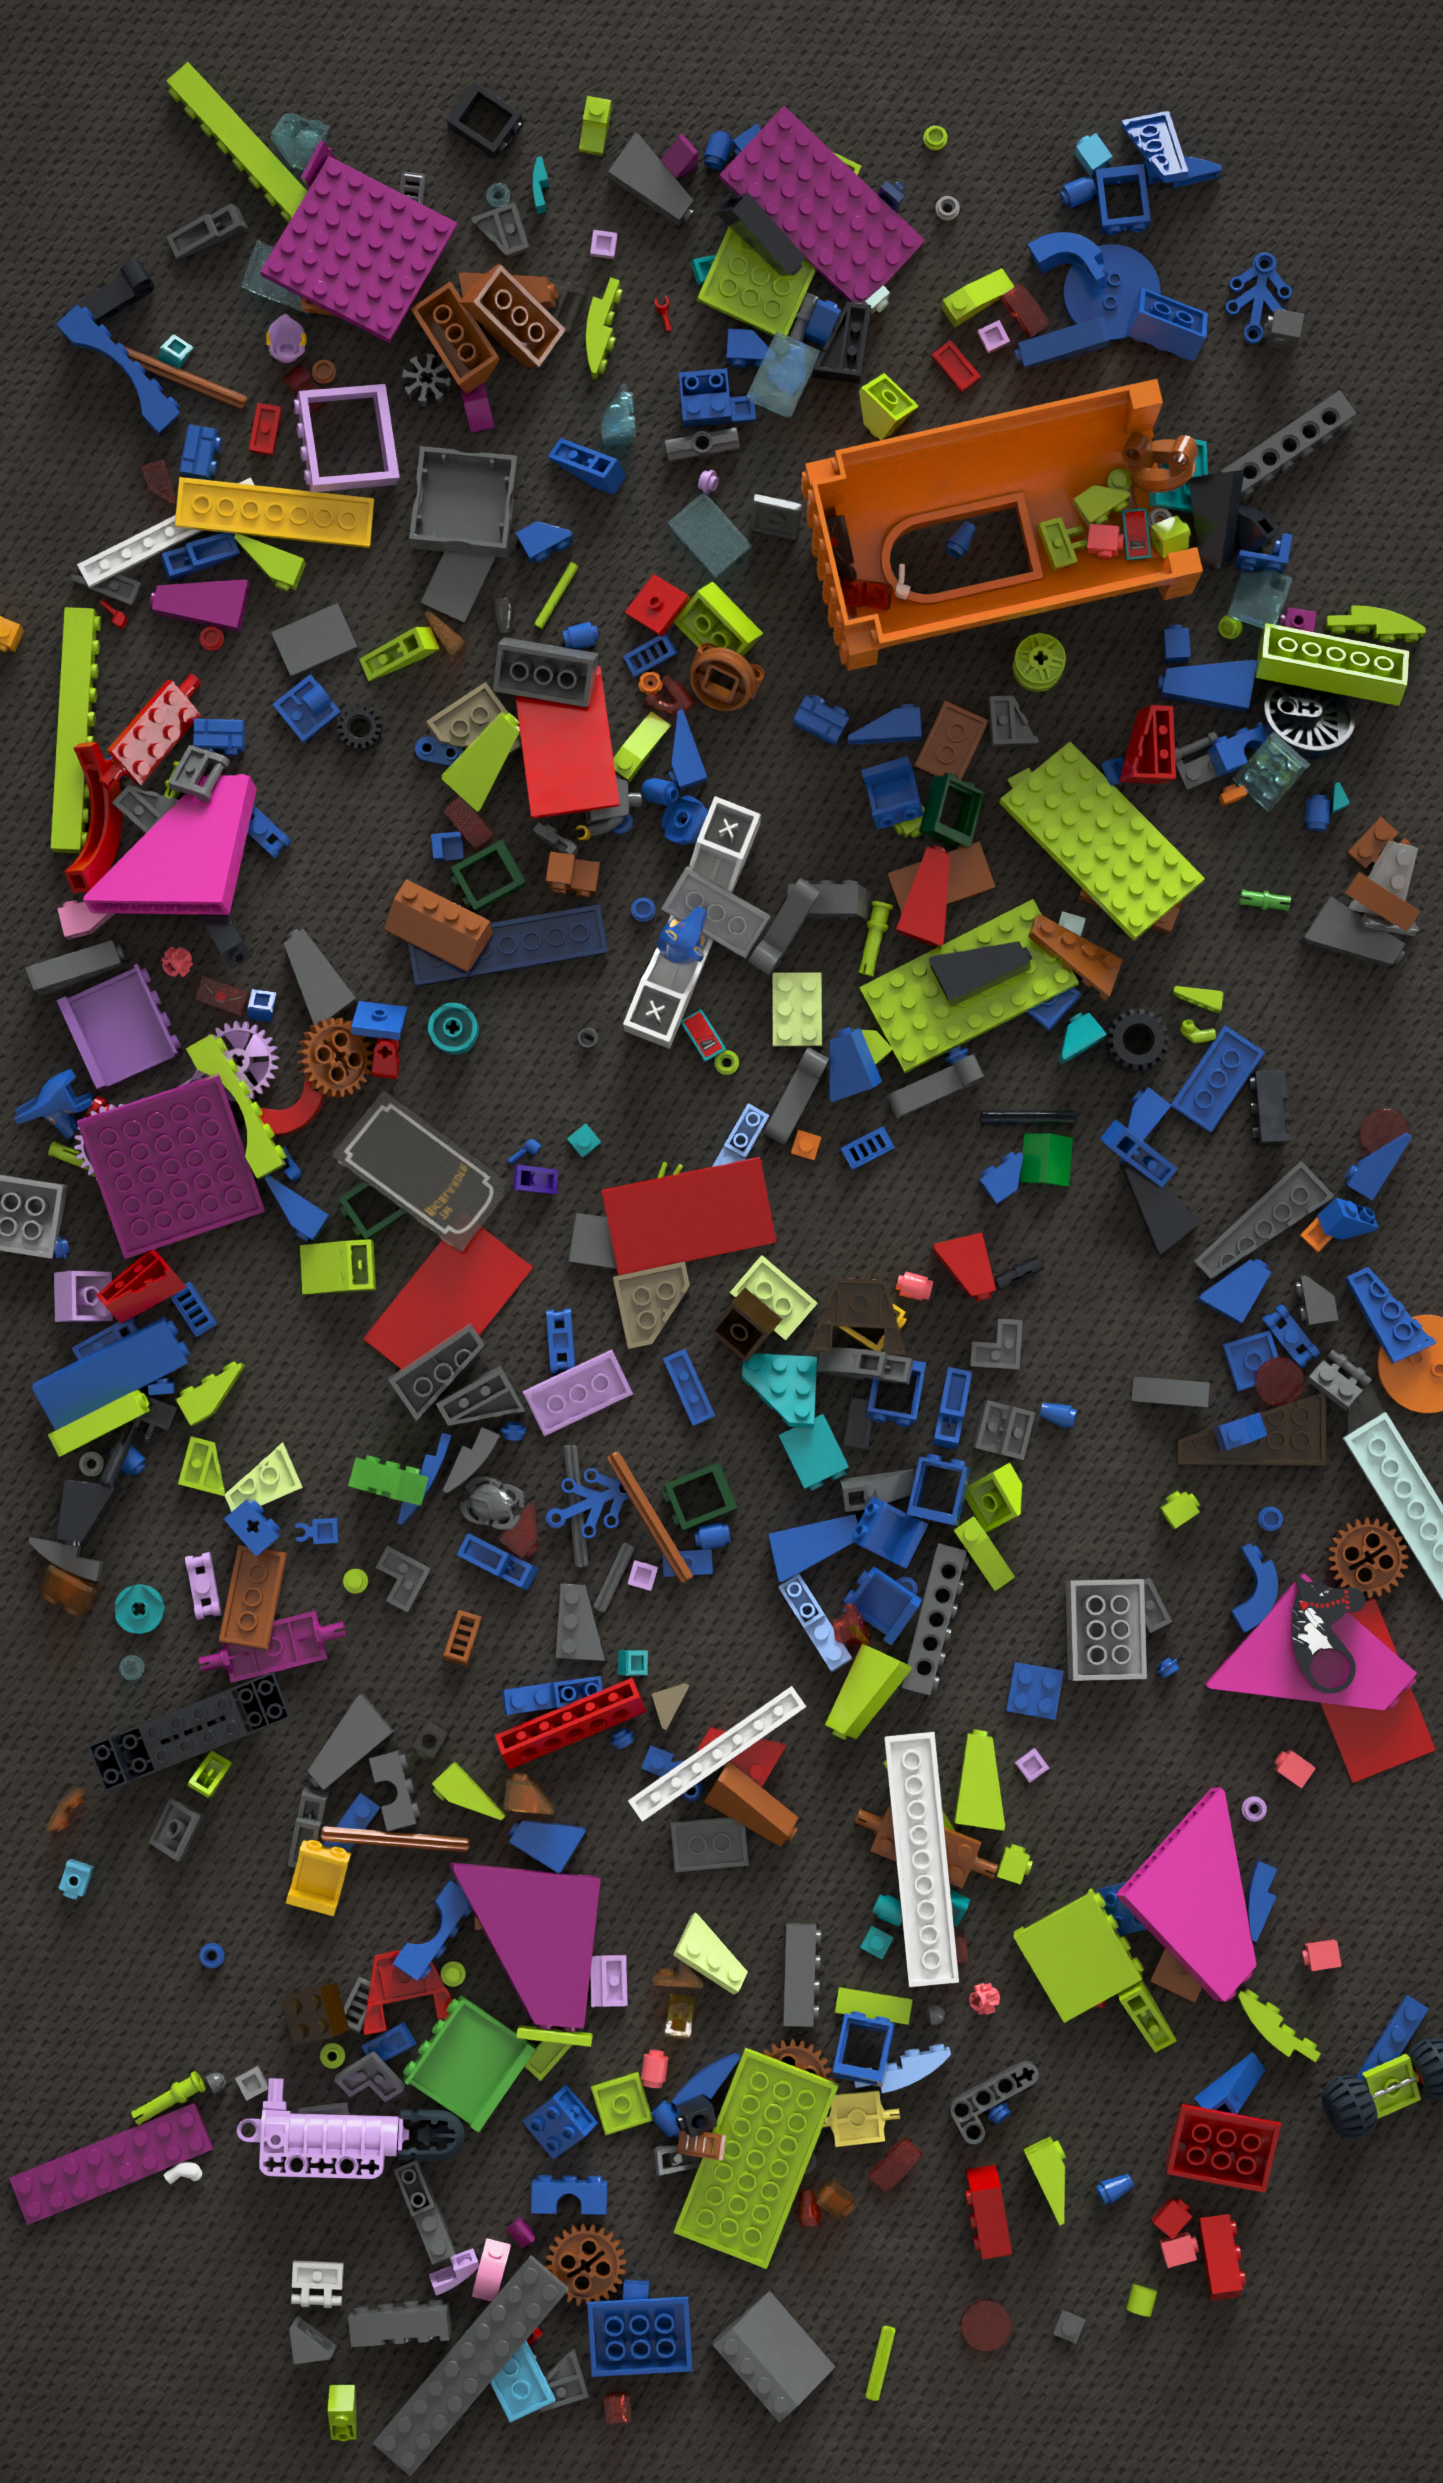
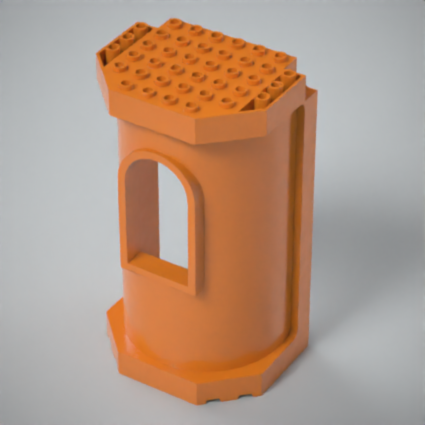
[801,379,1203,671]

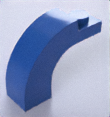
[1028,232,1108,291]
[1230,1543,1278,1632]

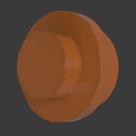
[312,360,336,384]

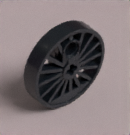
[1261,682,1355,760]

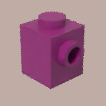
[1278,608,1317,633]

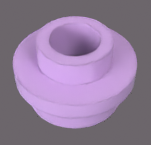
[698,470,719,494]
[1241,1796,1267,1822]

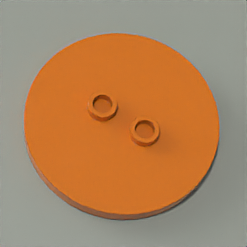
[1377,1315,1443,1413]

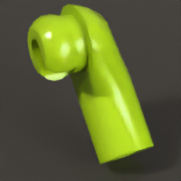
[1180,1020,1216,1044]

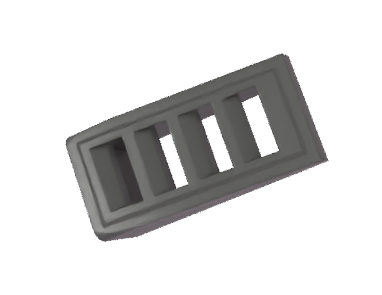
[399,172,427,205]
[344,1977,370,2035]

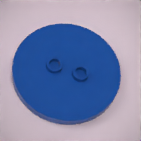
[1063,244,1161,341]

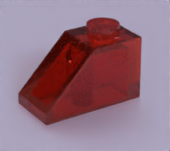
[499,1502,539,1559]

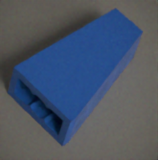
[1015,316,1110,370]
[1157,660,1257,713]
[768,1514,861,1582]

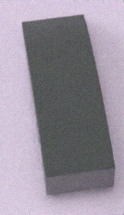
[167,204,248,259]
[1131,1377,1210,1408]
[443,1427,501,1493]
[29,1537,104,1581]
[288,1787,329,1868]

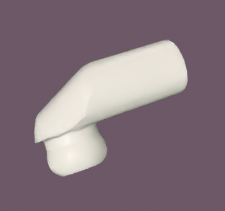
[164,2161,202,2184]

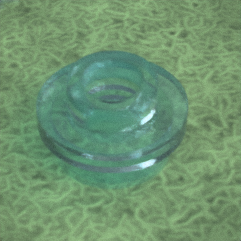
[486,183,510,208]

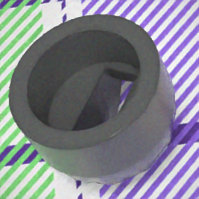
[578,1027,598,1048]
[925,2005,945,2026]
[206,2072,226,2095]

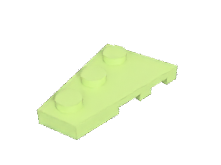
[225,1442,303,1512]
[673,1912,747,1995]

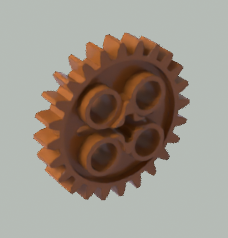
[297,1018,373,1098]
[1327,1518,1409,1598]
[763,2038,833,2081]
[545,2222,626,2306]

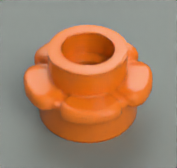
[639,672,663,695]

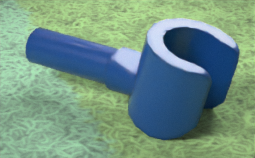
[508,1139,541,1164]
[282,1146,302,1181]

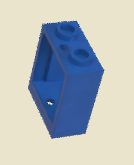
[1094,164,1151,235]
[866,1360,926,1427]
[907,1454,971,1526]
[833,2011,895,2087]

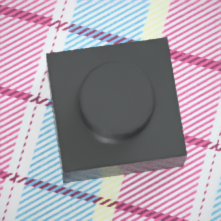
[1052,2309,1086,2344]

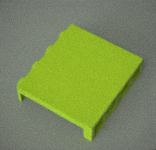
[1014,1888,1144,2023]

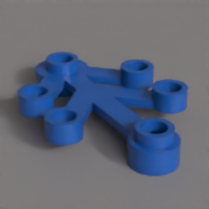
[1225,252,1292,345]
[545,1468,630,1538]

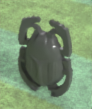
[460,1476,525,1530]

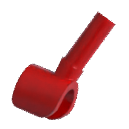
[655,296,672,332]
[100,599,128,629]

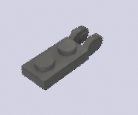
[71,561,142,607]

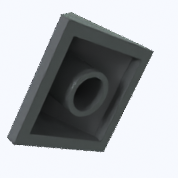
[149,1798,204,1861]
[289,2315,337,2364]

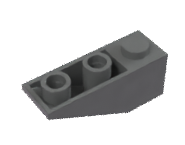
[839,1469,914,1512]

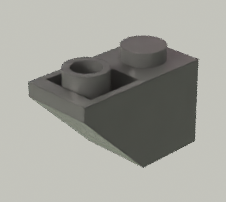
[1295,1275,1338,1326]

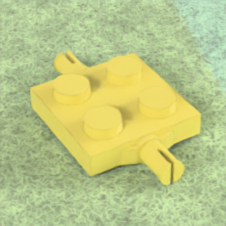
[822,2090,900,2147]

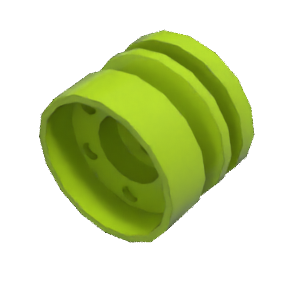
[1012,633,1066,692]

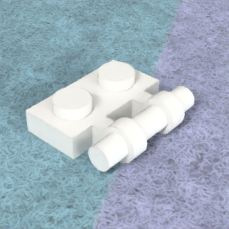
[291,2260,344,2308]

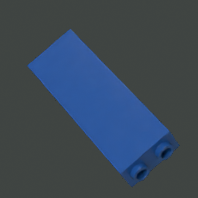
[32,1316,190,1431]

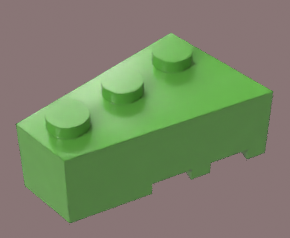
[348,1455,429,1506]

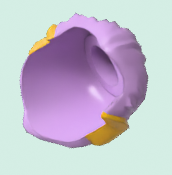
[266,314,307,363]

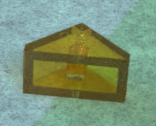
[665,1994,695,2040]

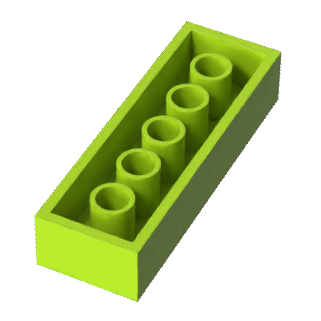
[1256,623,1409,706]

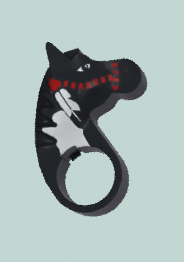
[1291,1575,1365,1694]

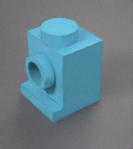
[59,1859,94,1899]

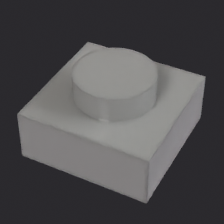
[235,2066,268,2101]

